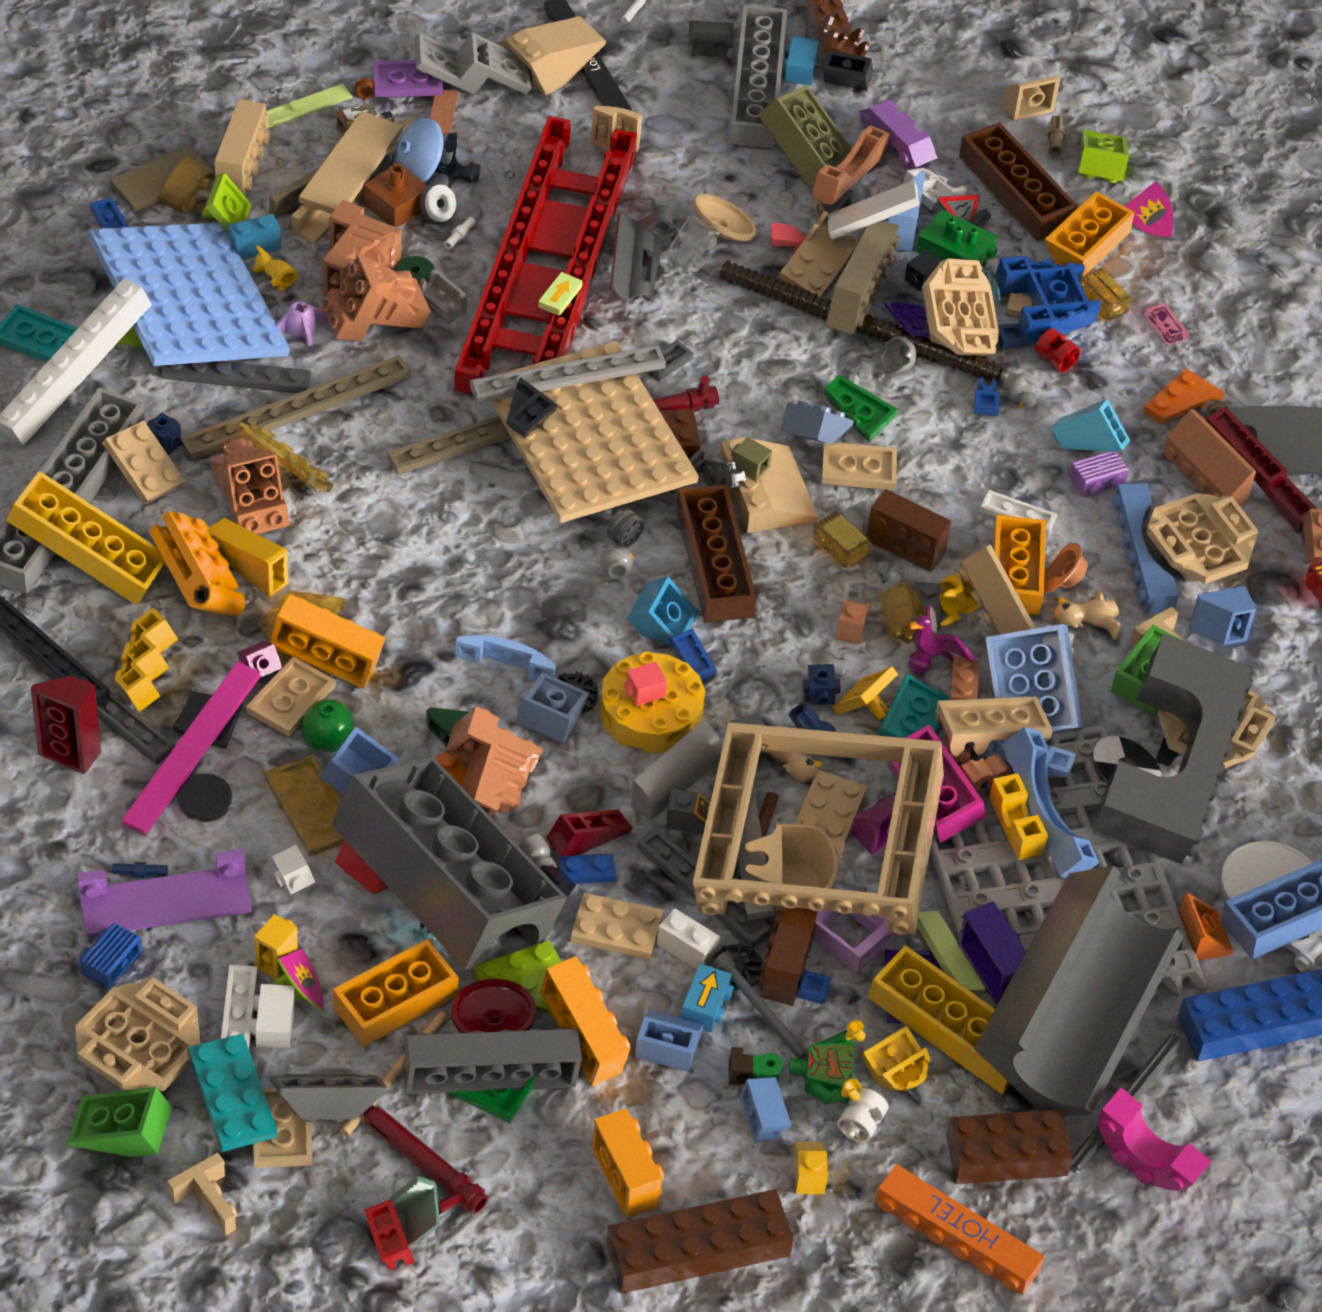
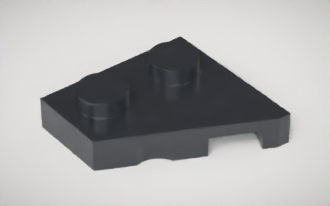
[506,377,558,438]

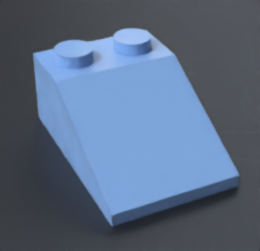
[884,171,926,252]

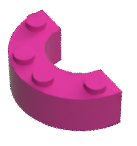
[1098,1087,1211,1191]

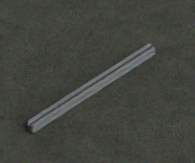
[1070,1034,1182,1174]

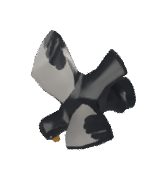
[429,132,480,206]

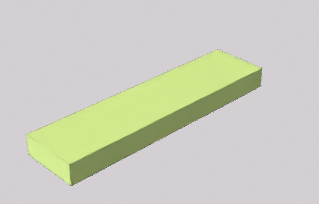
[917,911,985,996]

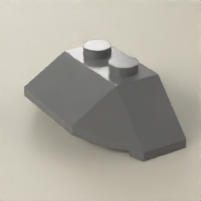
[270,1074,388,1122]

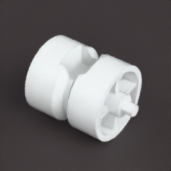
[837,1088,888,1143]

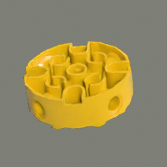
[599,652,705,754]

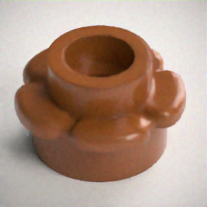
[354,78,375,99]

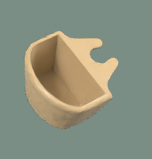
[745,823,839,920]

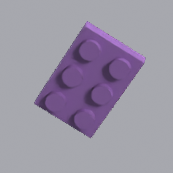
[374,60,443,98]

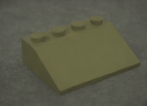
[758,85,852,189]

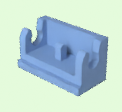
[739,1077,791,1143]

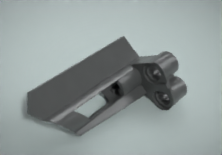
[610,205,689,301]

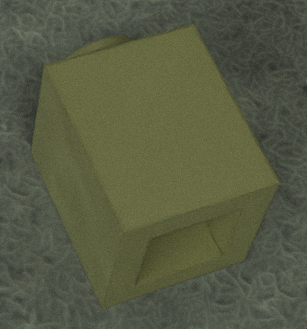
[731,437,772,482]

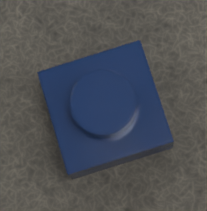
[998,323,1026,348]

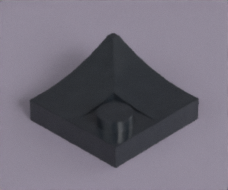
[172,691,243,749]

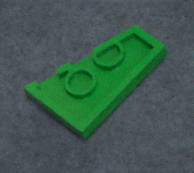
[824,375,898,442]

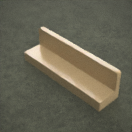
[291,186,364,244]

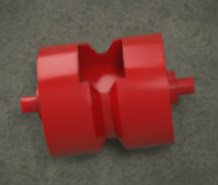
[1035,328,1081,373]

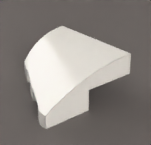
[902,168,967,211]

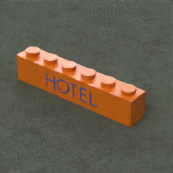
[875,1164,1044,1295]

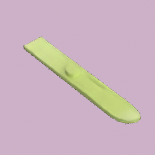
[226,84,352,129]

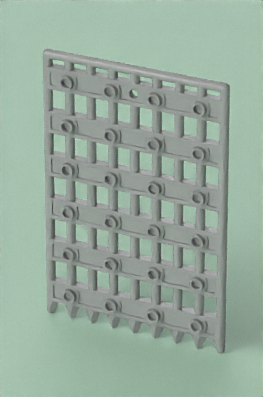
[929,725,1208,1009]

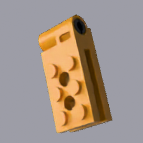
[149,510,245,617]

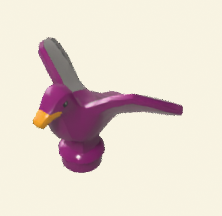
[908,605,975,673]

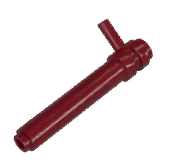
[652,376,719,412]
[363,1105,488,1215]

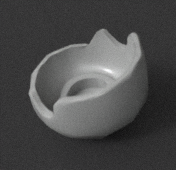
[880,336,916,374]

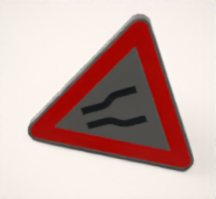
[937,194,980,222]

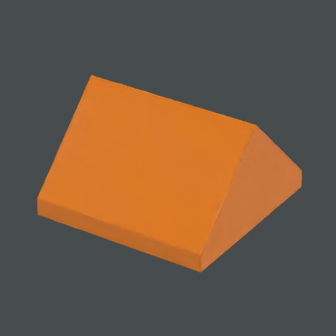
[1179,892,1234,961]

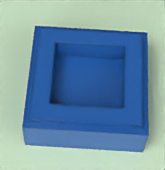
[797,970,831,1005]

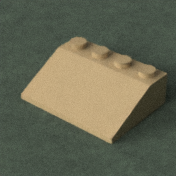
[719,437,819,533]

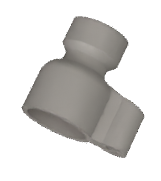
[519,834,557,868]

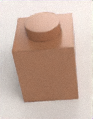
[836,598,870,644]

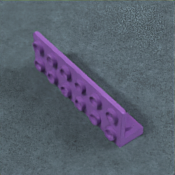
[77,849,252,937]

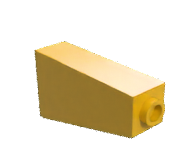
[208,518,288,597]

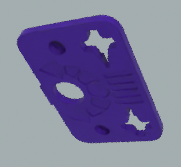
[884,301,930,338]

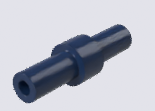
[112,861,168,878]

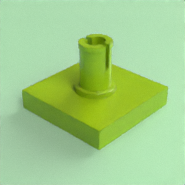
[202,172,252,233]

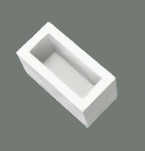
[657,908,720,970]
[251,984,295,1049]

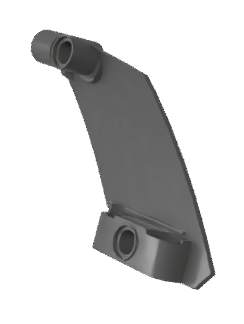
[1227,406,1322,476]

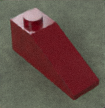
[546,809,633,857]

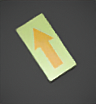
[538,272,582,316]

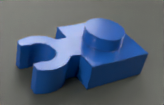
[974,378,999,416]

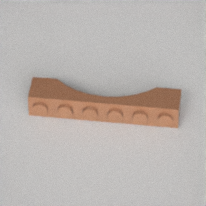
[811,125,890,205]

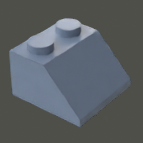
[516,672,590,744]

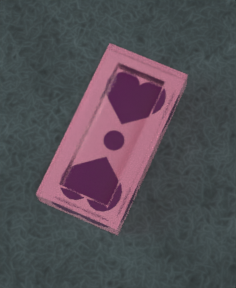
[1145,303,1189,346]

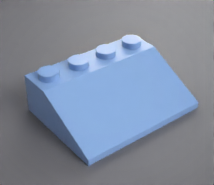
[986,624,1083,732]

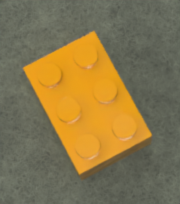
[592,1108,664,1219]

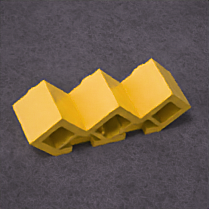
[114,607,178,712]

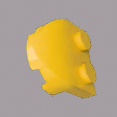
[860,1026,930,1091]

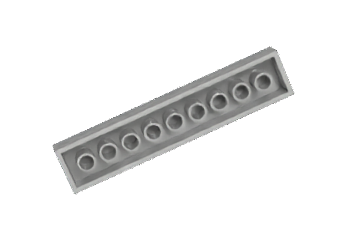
[0,387,145,594]

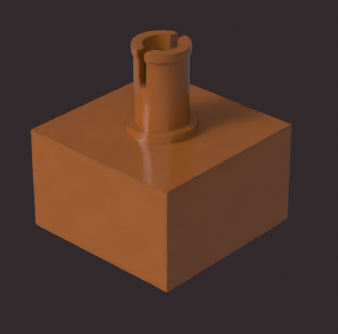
[364,163,428,228]

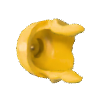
[939,572,981,627]

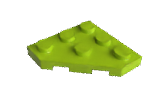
[473,940,561,1018]

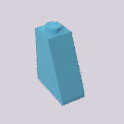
[1051,399,1130,452]

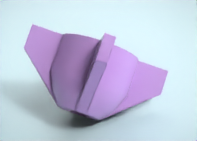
[275,300,328,345]

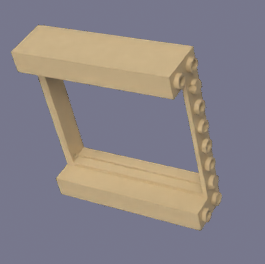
[693,722,944,935]

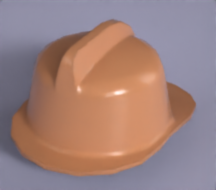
[1044,543,1088,593]

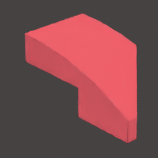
[771,223,806,253]

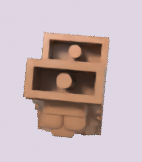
[323,200,402,296]
[322,254,430,341]
[209,437,290,534]
[446,707,543,817]

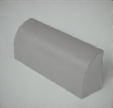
[631,720,722,821]

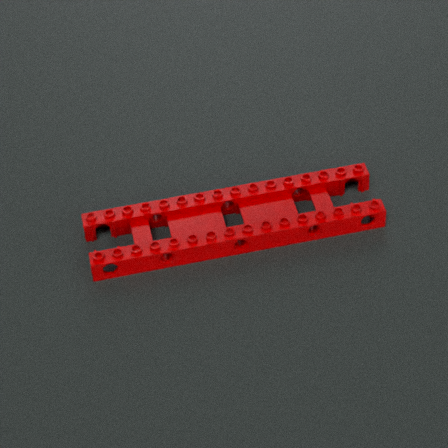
[454,116,637,395]

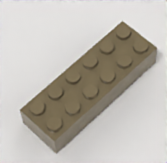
[826,220,900,334]

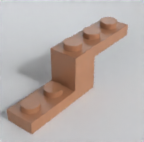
[944,657,979,763]

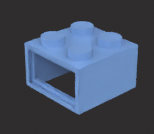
[319,727,399,795]

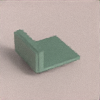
[390,1176,440,1246]

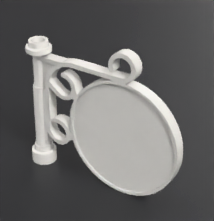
[1220,841,1322,972]

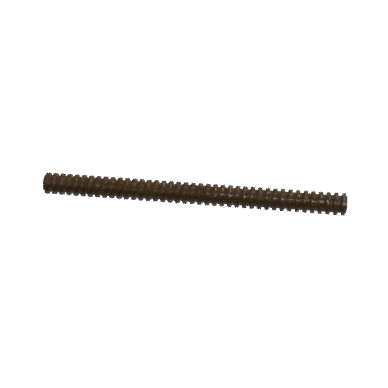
[719,260,1003,383]

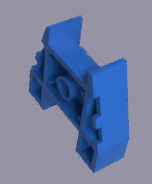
[995,256,1102,344]

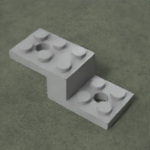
[414,33,531,95]

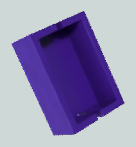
[957,901,1026,1005]

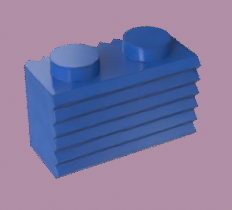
[79,922,142,989]

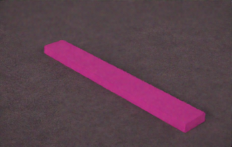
[122,661,261,836]

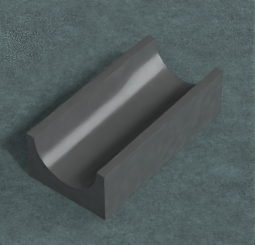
[331,756,567,969]
[974,865,1184,1117]

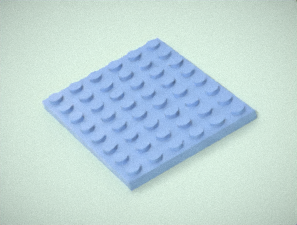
[88,223,290,366]

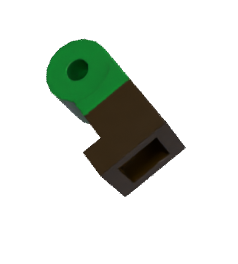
[728,1047,783,1085]

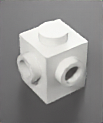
[272,845,315,895]

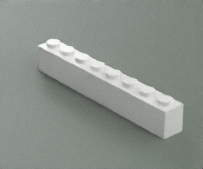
[0,278,152,446]

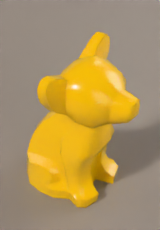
[252,245,298,292]

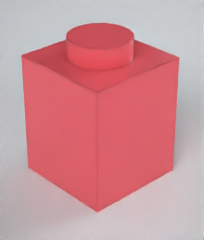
[624,661,667,706]

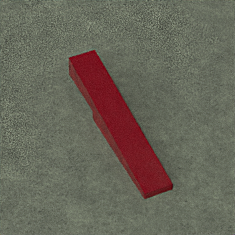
[1206,407,1317,533]

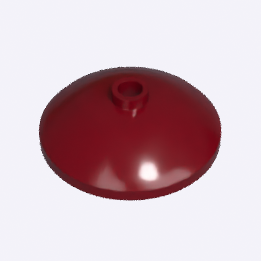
[451,979,536,1033]

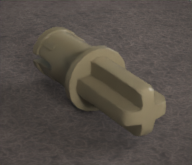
[1048,115,1066,156]

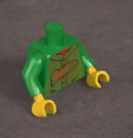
[789,1019,866,1105]

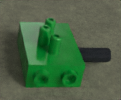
[916,209,998,271]

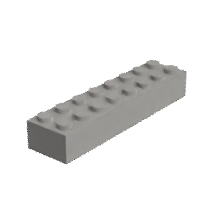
[729,5,787,149]

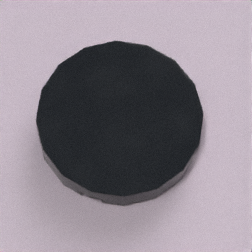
[178,774,232,822]

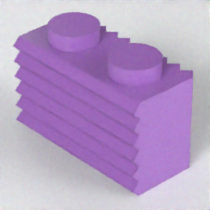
[1068,452,1128,497]

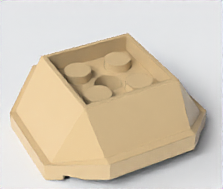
[922,259,999,356]
[1146,493,1259,584]
[1158,691,1275,768]
[75,977,201,1091]

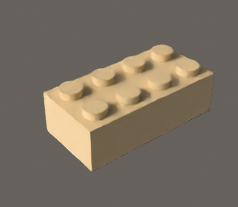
[215,99,270,196]

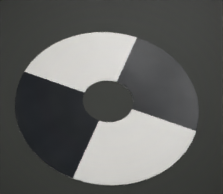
[1093,736,1162,781]

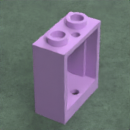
[813,888,894,973]

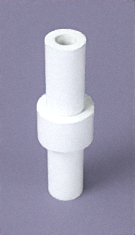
[444,217,476,250]

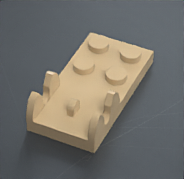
[777,211,862,297]
[935,696,1053,756]

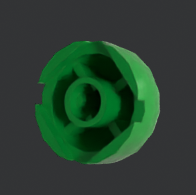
[302,699,354,752]

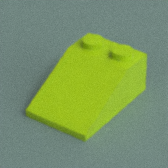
[1078,129,1129,183]

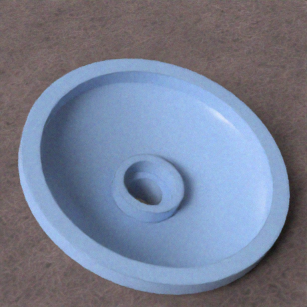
[394,118,443,183]

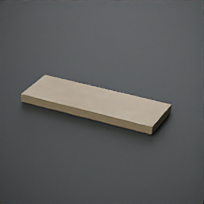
[299,111,403,214]

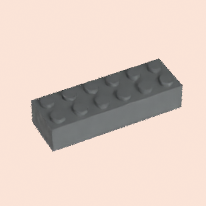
[403,1027,582,1094]

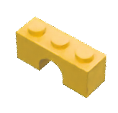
[989,773,1048,861]

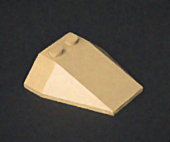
[496,16,606,96]

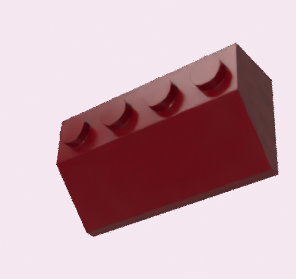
[31,676,101,775]

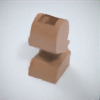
[960,754,1012,793]

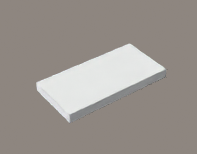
[828,180,919,239]

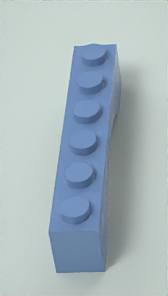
[1112,483,1179,614]
[1002,727,1099,878]

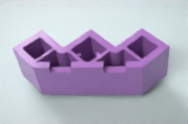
[859,99,937,170]

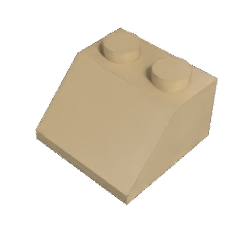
[1002,75,1060,121]

